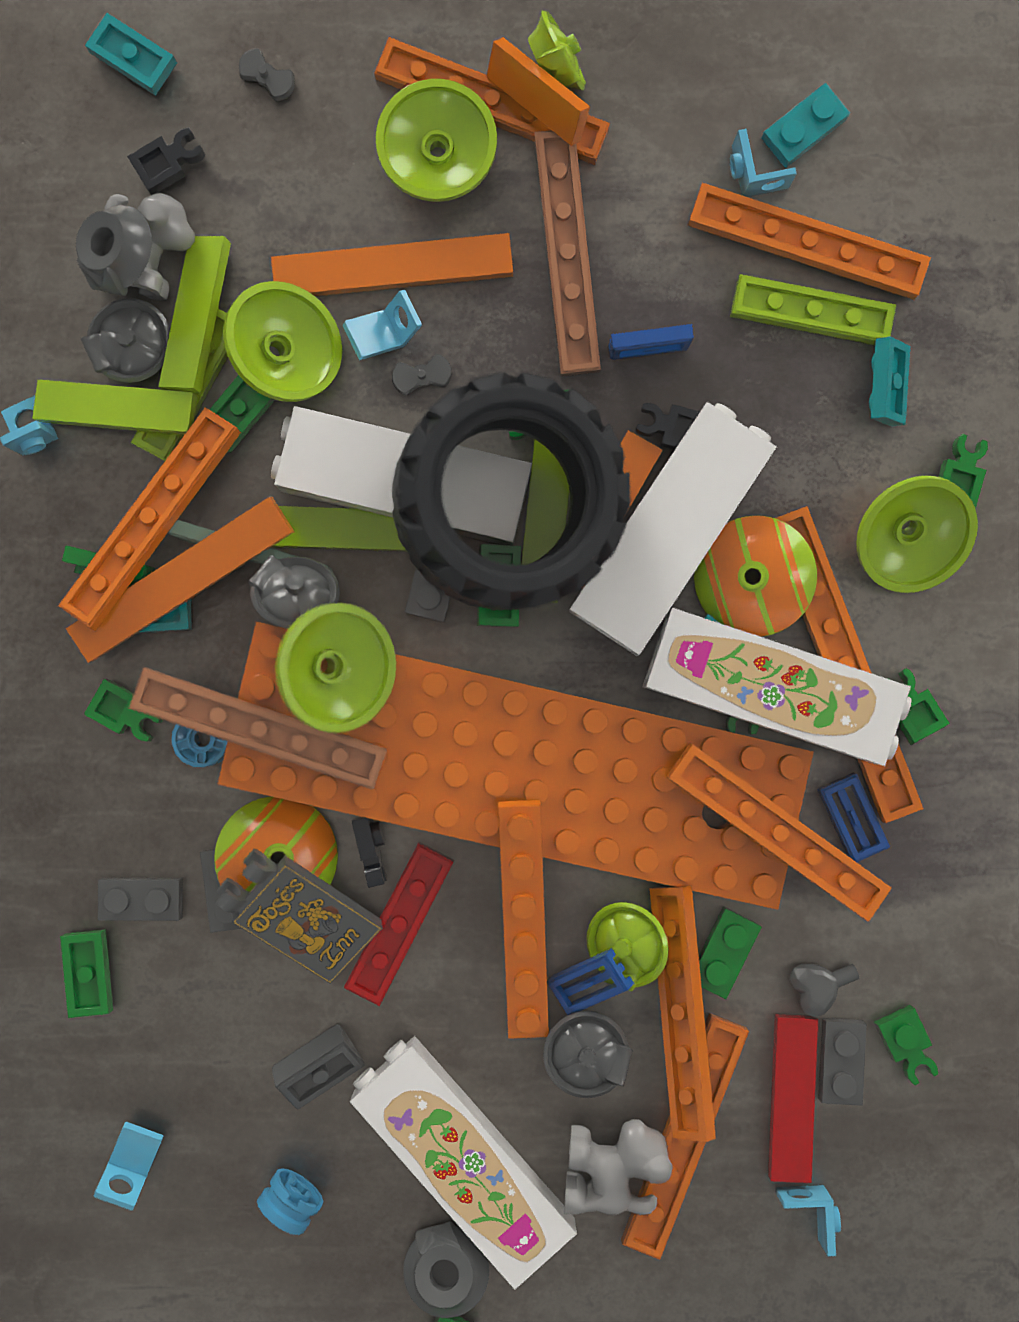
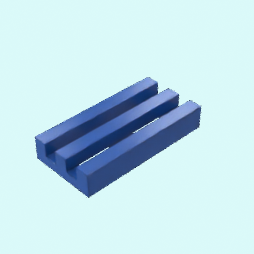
[608,324,694,360]
[817,773,890,862]
[547,948,634,1015]

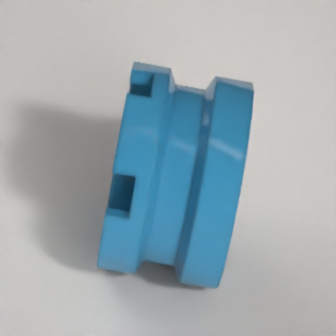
[172,724,228,767]
[257,1168,324,1235]

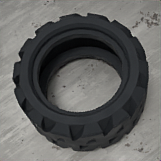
[392,373,631,610]

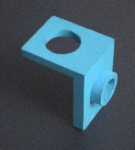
[730,129,797,197]
[342,290,422,360]
[0,395,58,455]
[94,1122,164,1210]
[776,1185,841,1256]

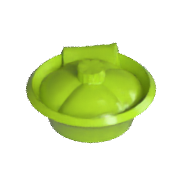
[528,10,586,91]
[586,902,668,992]

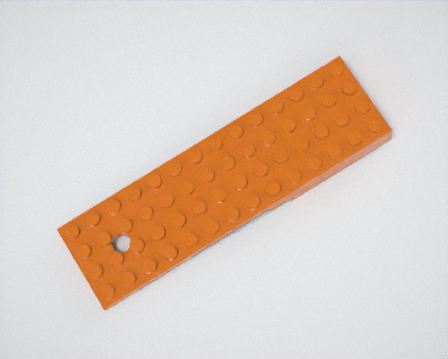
[217,621,814,910]

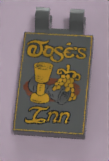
[216,849,383,984]

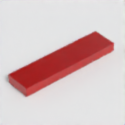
[344,842,454,1006]
[768,1014,818,1183]

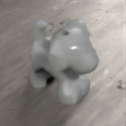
[82,193,195,301]
[564,1119,673,1215]

